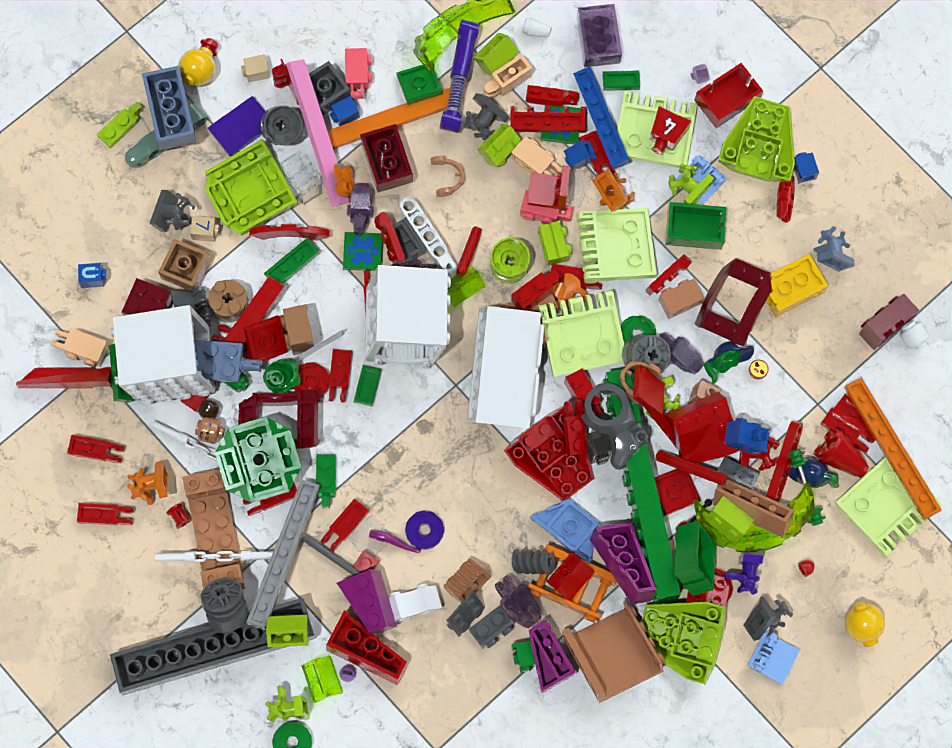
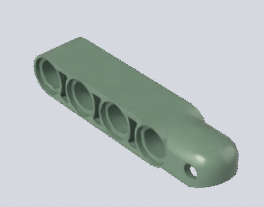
[125,103,208,168]

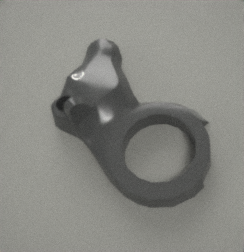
[581,383,648,470]

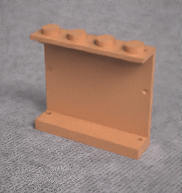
[562,600,664,703]

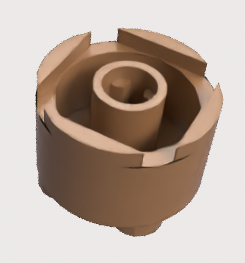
[208,280,249,323]

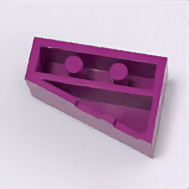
[337,570,397,633]
[529,620,577,693]

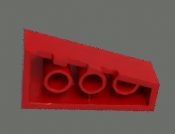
[326,610,407,685]

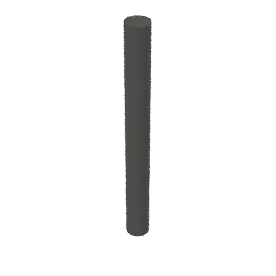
[301,534,361,576]

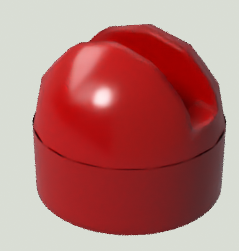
[798,560,815,577]

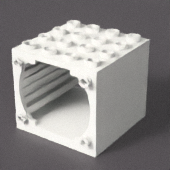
[365,265,451,368]
[110,305,215,405]

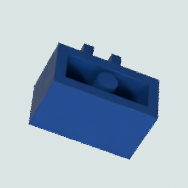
[725,418,769,454]

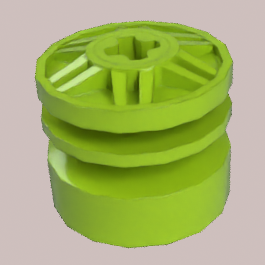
[490,238,530,284]

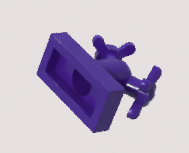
[724,553,763,595]

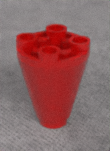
[813,429,869,478]

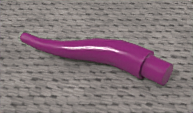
[369,530,421,553]

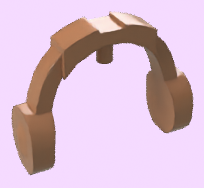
[430,156,465,197]
[619,361,662,404]

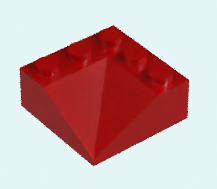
[665,392,740,463]

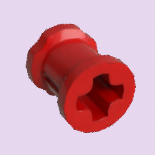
[166,503,192,529]

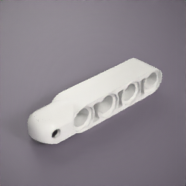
[400,197,457,278]

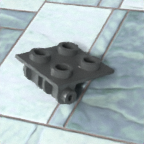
[170,286,212,327]
[446,591,485,637]

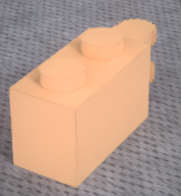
[484,54,532,99]
[511,136,562,175]
[50,328,109,367]

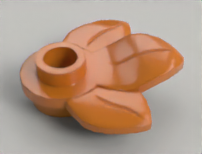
[334,163,356,198]
[553,273,587,310]

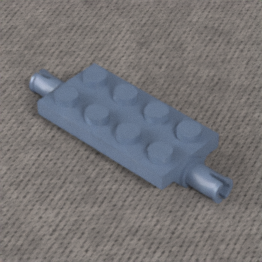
[194,340,262,383]

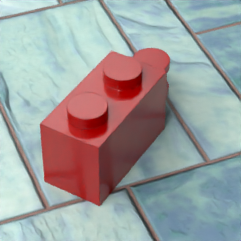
[511,270,559,311]
[564,368,602,419]

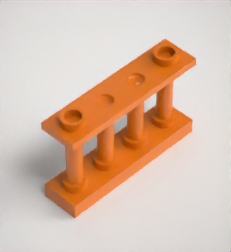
[527,544,617,623]

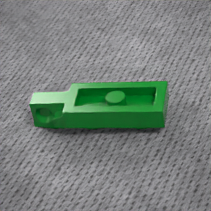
[316,454,336,508]

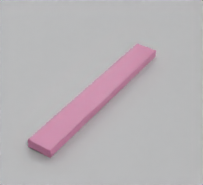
[286,59,350,207]

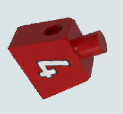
[649,106,691,155]

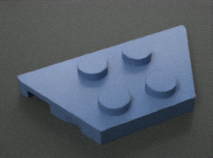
[530,499,599,563]

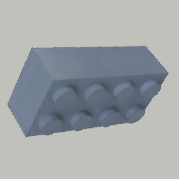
[142,66,197,150]

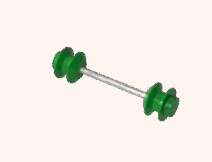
[786,448,826,526]

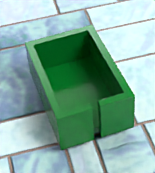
[665,202,726,250]
[673,521,716,596]

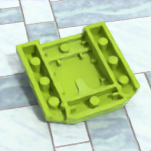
[205,139,298,236]

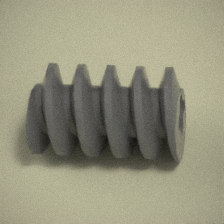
[512,549,555,575]

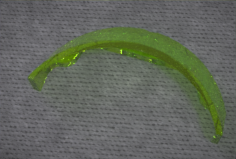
[413,0,515,74]
[693,482,815,552]

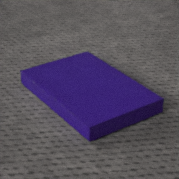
[207,96,265,157]

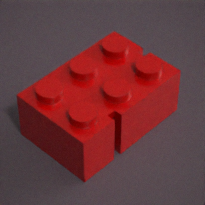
[694,63,763,128]

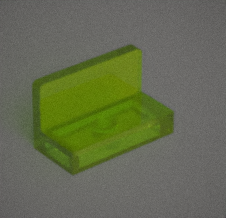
[447,265,486,307]
[301,656,343,703]

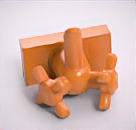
[592,170,635,212]
[127,460,169,505]

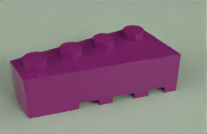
[589,522,656,604]

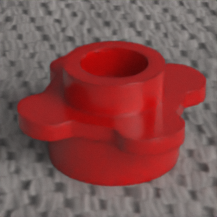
[200,38,218,56]

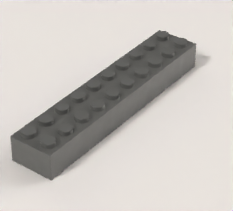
[110,598,315,695]

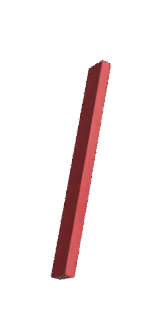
[181,276,285,413]

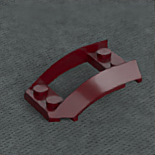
[694,258,773,346]
[238,390,321,449]

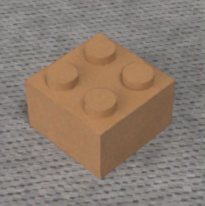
[158,239,211,292]
[280,304,314,356]

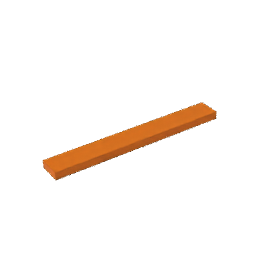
[327,88,452,149]
[844,377,942,520]

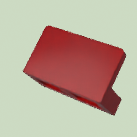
[546,552,594,601]

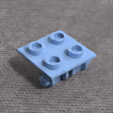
[675,155,727,205]
[747,632,800,685]

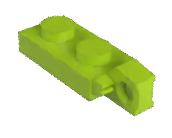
[97,102,143,149]

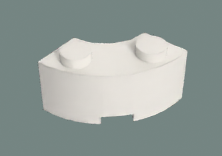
[389,584,442,622]

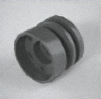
[260,105,303,145]
[622,334,671,373]
[200,578,249,632]

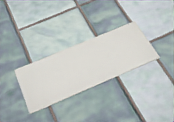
[294,330,343,363]

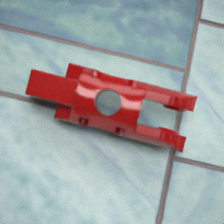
[776,175,795,223]

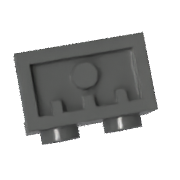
[468,606,515,649]

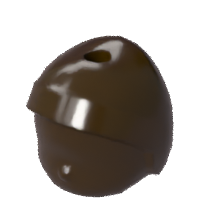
[198,399,219,419]

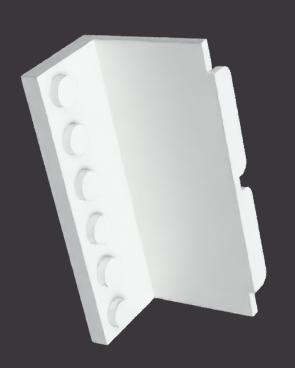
[467,306,544,428]

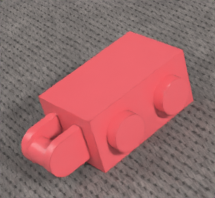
[345,48,372,99]
[520,190,573,224]

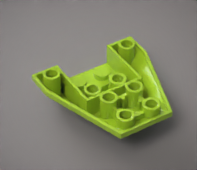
[718,96,795,182]
[641,602,726,685]

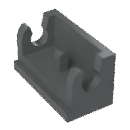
[393,217,426,263]
[717,457,759,490]

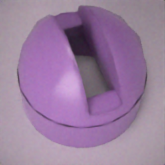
[339,666,356,682]

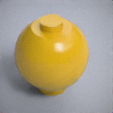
[178,47,215,86]
[845,602,885,647]

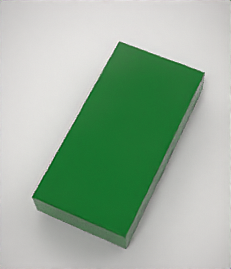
[602,70,640,91]
[354,365,381,407]

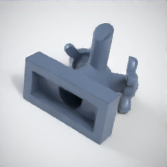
[813,226,855,272]

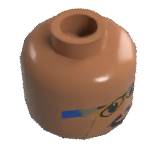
[195,417,225,444]

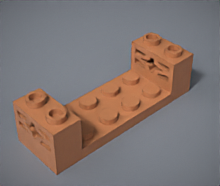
[182,469,246,589]

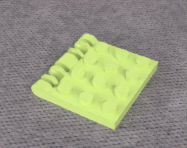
[617,90,697,168]
[577,208,657,283]
[538,290,624,377]
[835,457,942,558]

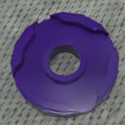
[405,510,444,550]

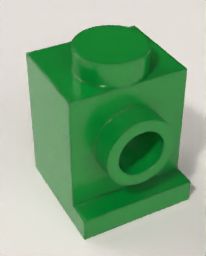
[511,641,535,672]

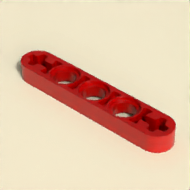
[766,421,803,503]

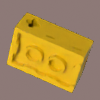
[766,254,828,318]

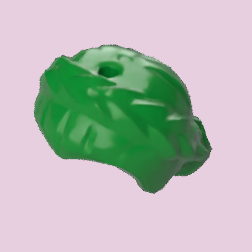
[263,359,301,393]

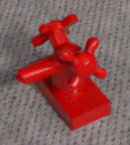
[738,437,780,471]

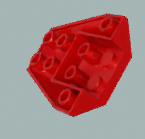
[504,406,594,501]

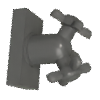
[464,93,509,140]
[149,190,195,232]
[743,597,793,641]

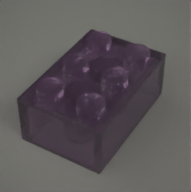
[577,4,622,67]

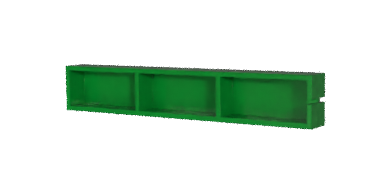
[603,369,681,604]

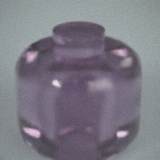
[690,63,710,84]

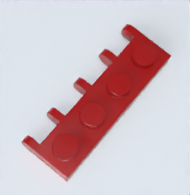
[510,106,585,133]

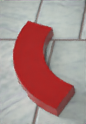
[249,224,330,241]

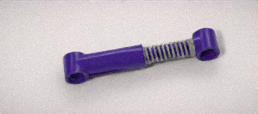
[440,19,480,133]

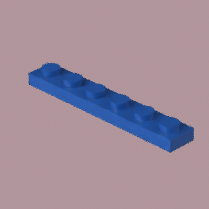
[573,66,630,169]

